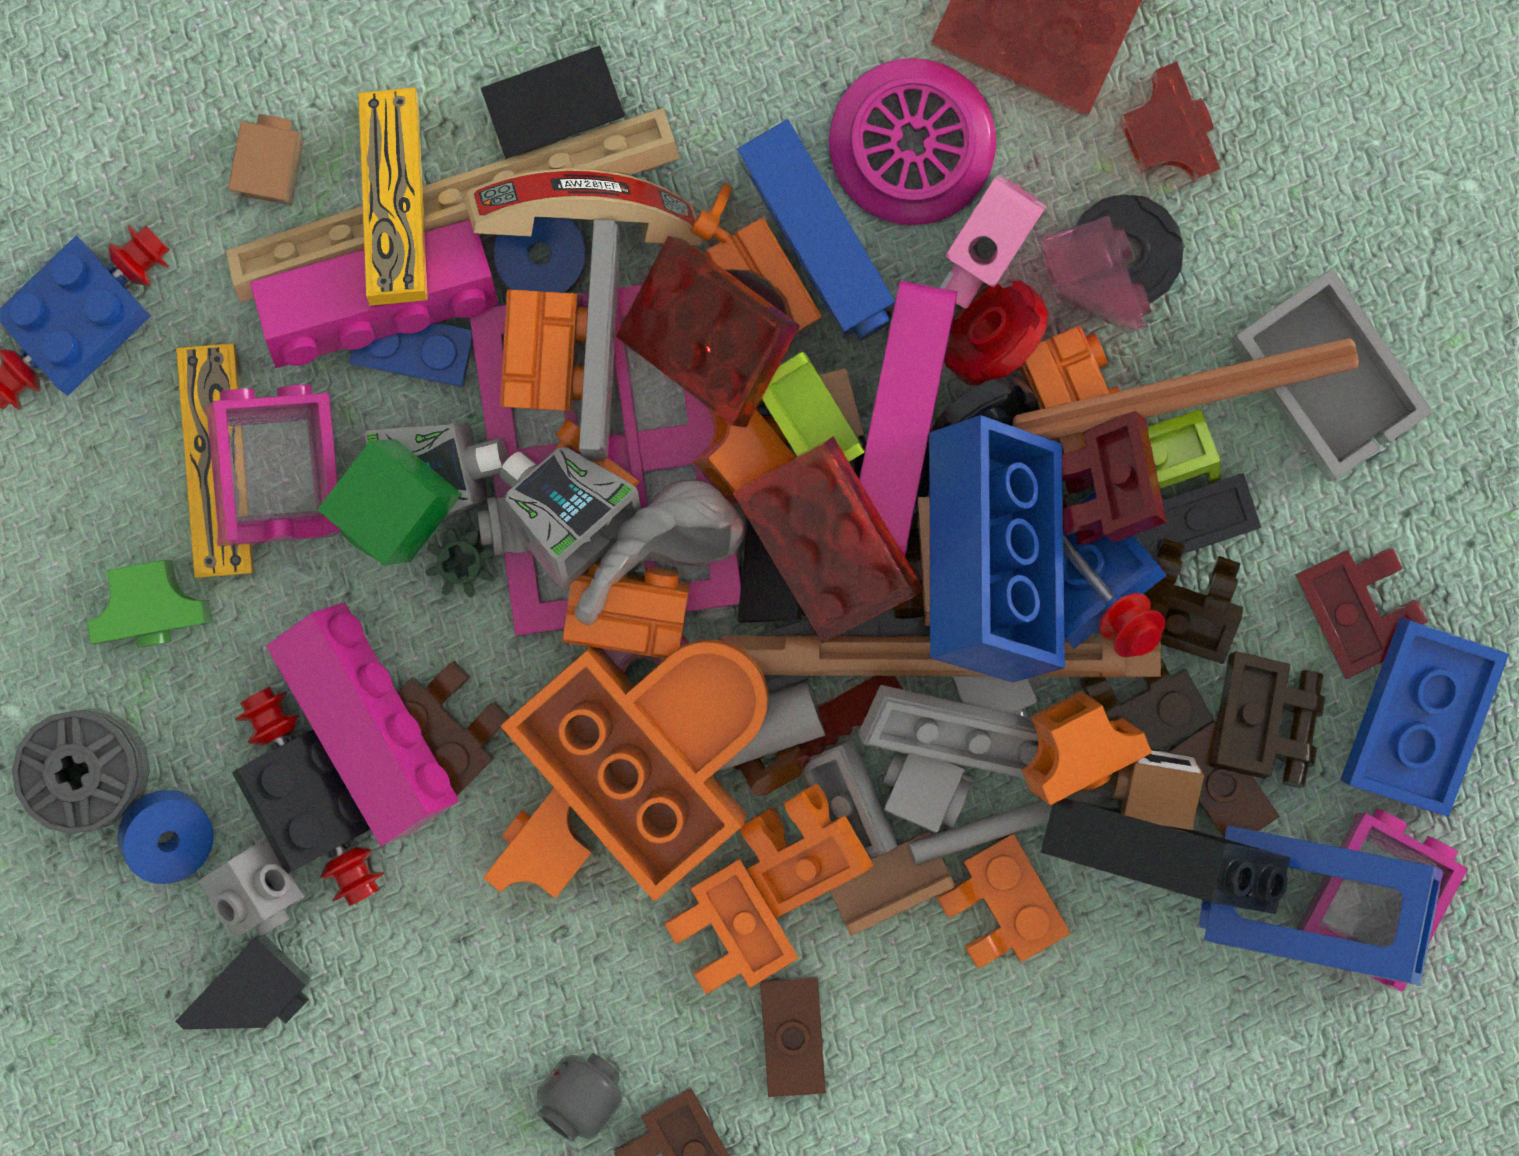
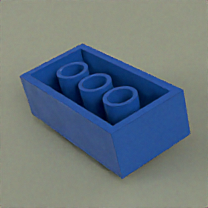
[929,415,1065,683]

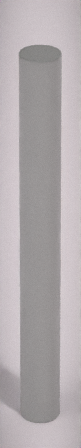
[908,777,1116,866]

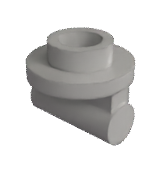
[477,495,530,555]

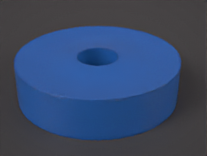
[493,217,587,293]
[117,790,214,884]

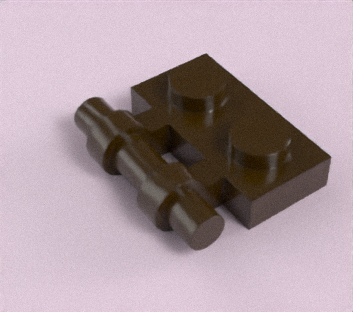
[1210,651,1326,788]

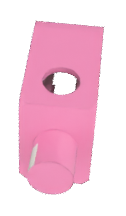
[939,174,1047,309]

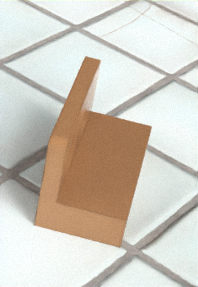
[830,830,956,936]

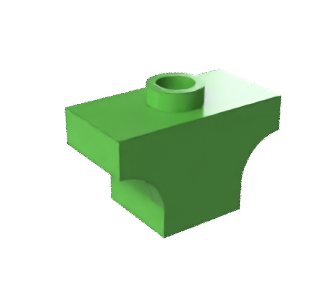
[87,560,213,648]

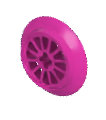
[829,58,996,225]

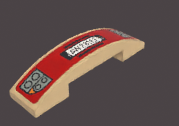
[465,168,702,246]

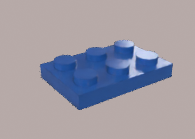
[1340,617,1509,817]

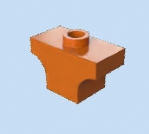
[692,390,812,504]
[1021,691,1152,805]
[483,788,594,898]

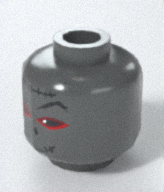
[537,1053,622,1142]

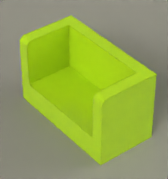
[752,352,865,483]
[1147,409,1221,489]

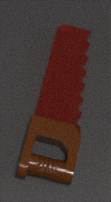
[733,676,903,796]

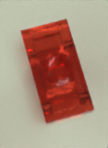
[1119,61,1221,183]

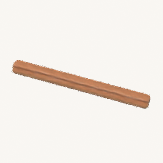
[1013,338,1359,440]

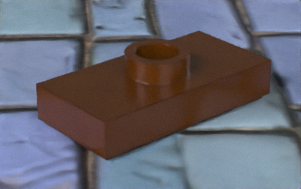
[1166,720,1280,838]
[760,976,826,1097]

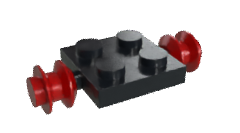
[232,687,384,906]

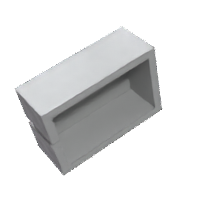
[1229,268,1433,481]

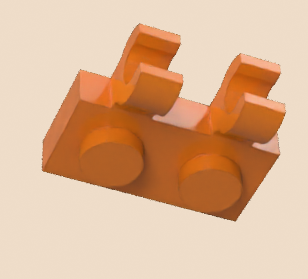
[740,783,874,919]
[935,833,1071,968]
[664,858,799,994]

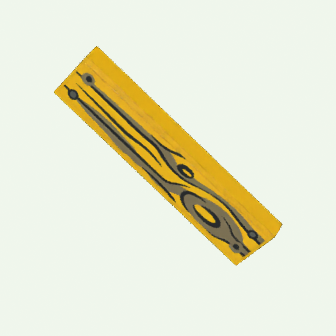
[358,87,428,306]
[176,343,254,578]

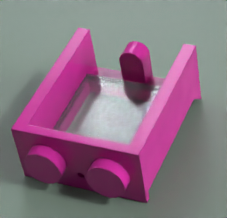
[205,384,340,546]
[1295,808,1468,992]

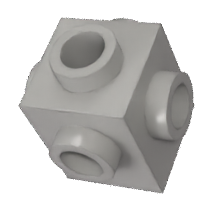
[198,838,304,940]

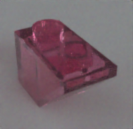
[1039,216,1151,334]

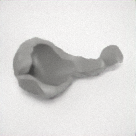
[574,480,744,626]

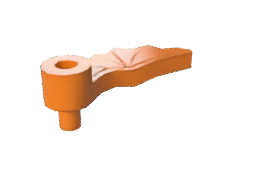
[690,183,733,244]
[553,419,640,487]

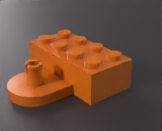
[500,639,769,902]

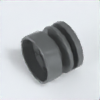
[12,708,150,834]

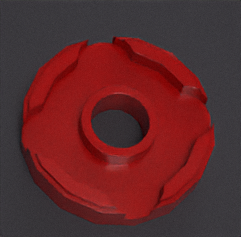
[944,281,1048,386]

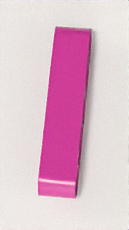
[844,280,958,570]

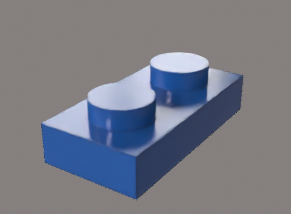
[349,323,473,388]

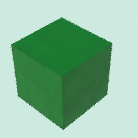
[317,439,462,566]

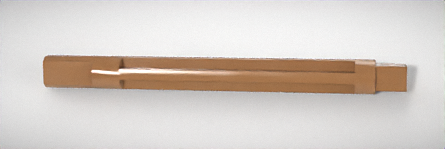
[722,635,1161,677]

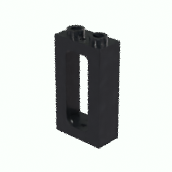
[1040,798,1290,914]

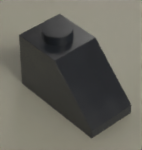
[175,935,312,1030]

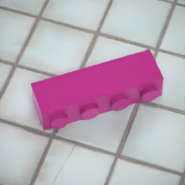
[250,220,499,368]
[266,602,460,847]

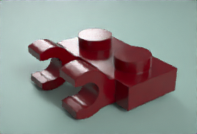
[1062,411,1167,545]
[1294,548,1428,679]

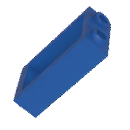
[737,119,895,341]
[1199,825,1443,986]

